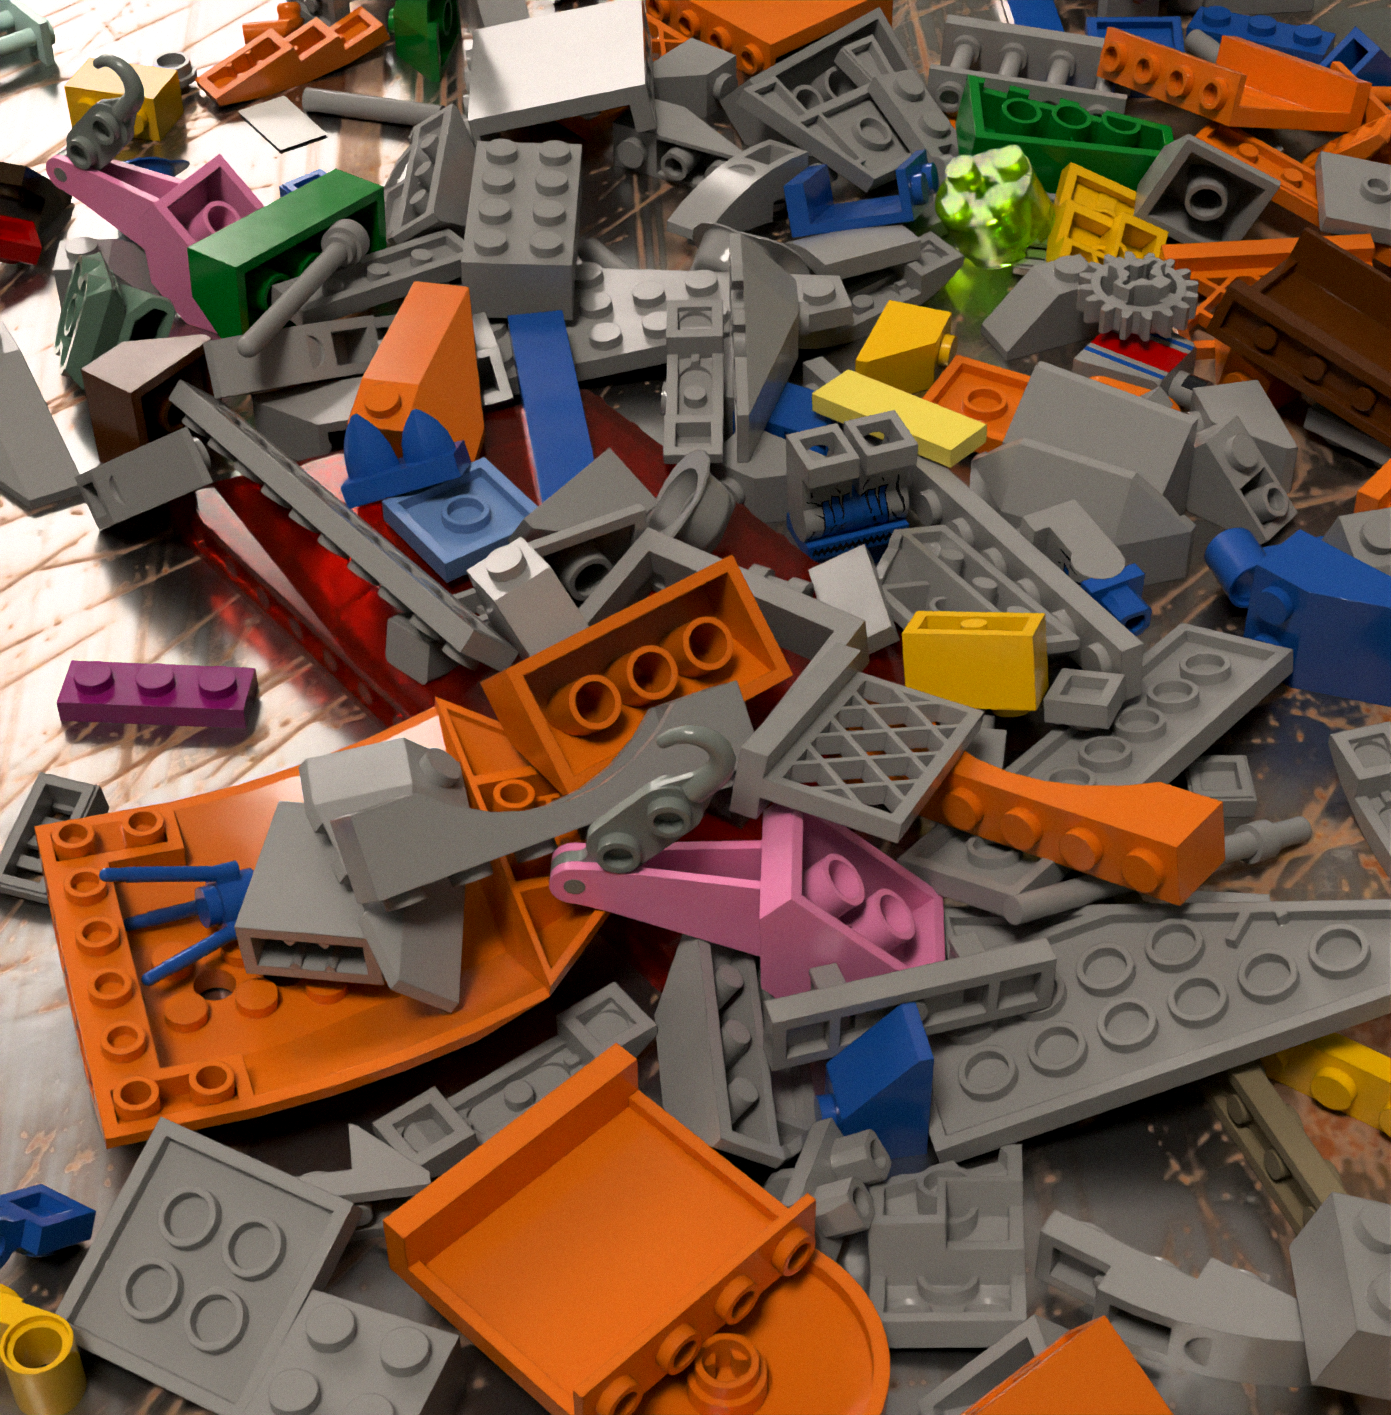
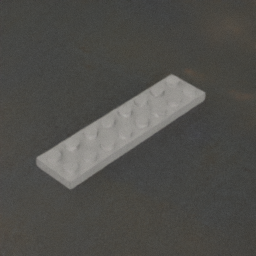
[897,623,1293,917]

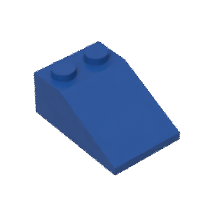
[1243,529,1391,707]

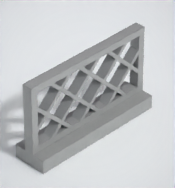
[729,642,985,843]

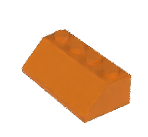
[480,554,793,796]

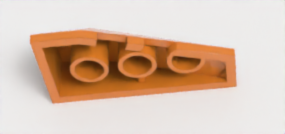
[347,281,486,462]

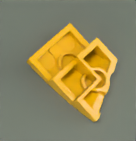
[1046,162,1169,265]

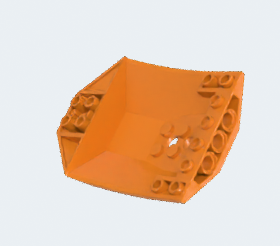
[34,696,611,1149]

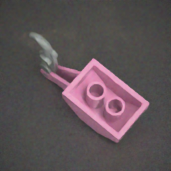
[46,54,264,334]
[549,724,945,1018]

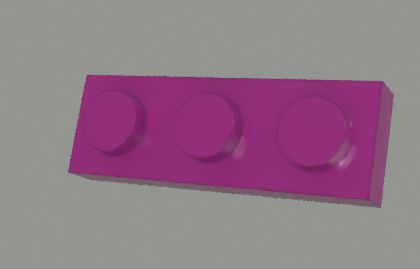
[56,660,258,729]

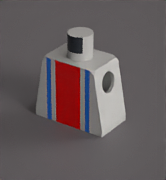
[1072,331,1213,410]

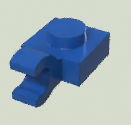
[0,1184,96,1269]

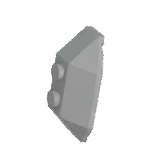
[384,103,476,248]
[969,437,1196,586]
[876,525,1081,666]
[654,934,816,1169]

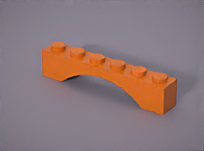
[828,699,1225,906]

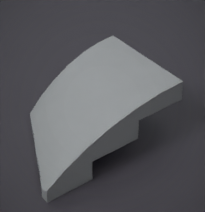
[867,1144,1027,1348]

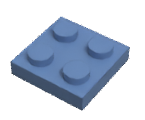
[382,457,538,583]

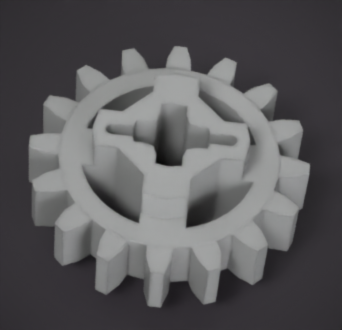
[1076,251,1199,341]

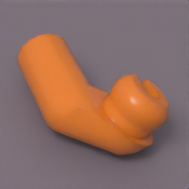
[242,2,305,45]

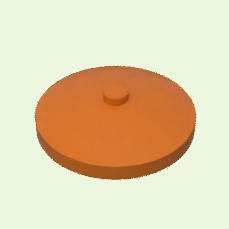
[631,1249,890,1415]

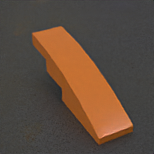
[195,6,390,106]

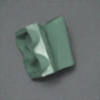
[53,252,175,390]

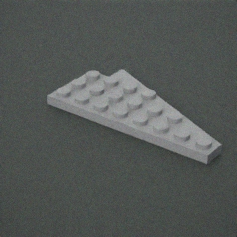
[401,262,854,395]

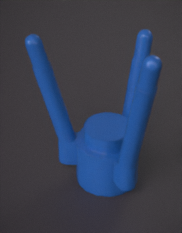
[99,860,254,986]

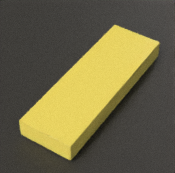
[812,369,987,468]

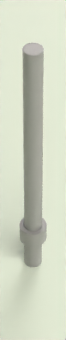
[1003,816,1312,925]

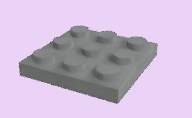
[54,1117,364,1415]

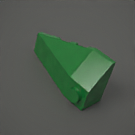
[388,0,461,82]

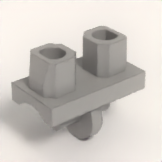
[763,1117,892,1262]

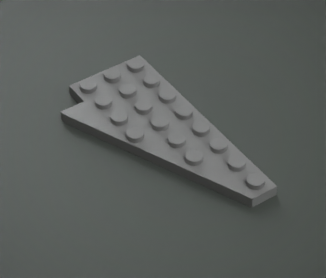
[927,899,1391,1163]

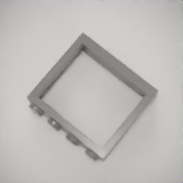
[578,527,870,829]

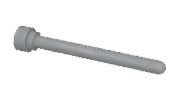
[237,219,370,358]

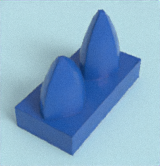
[340,409,471,509]

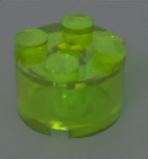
[935,145,1056,270]

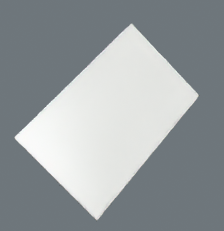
[238,96,327,151]

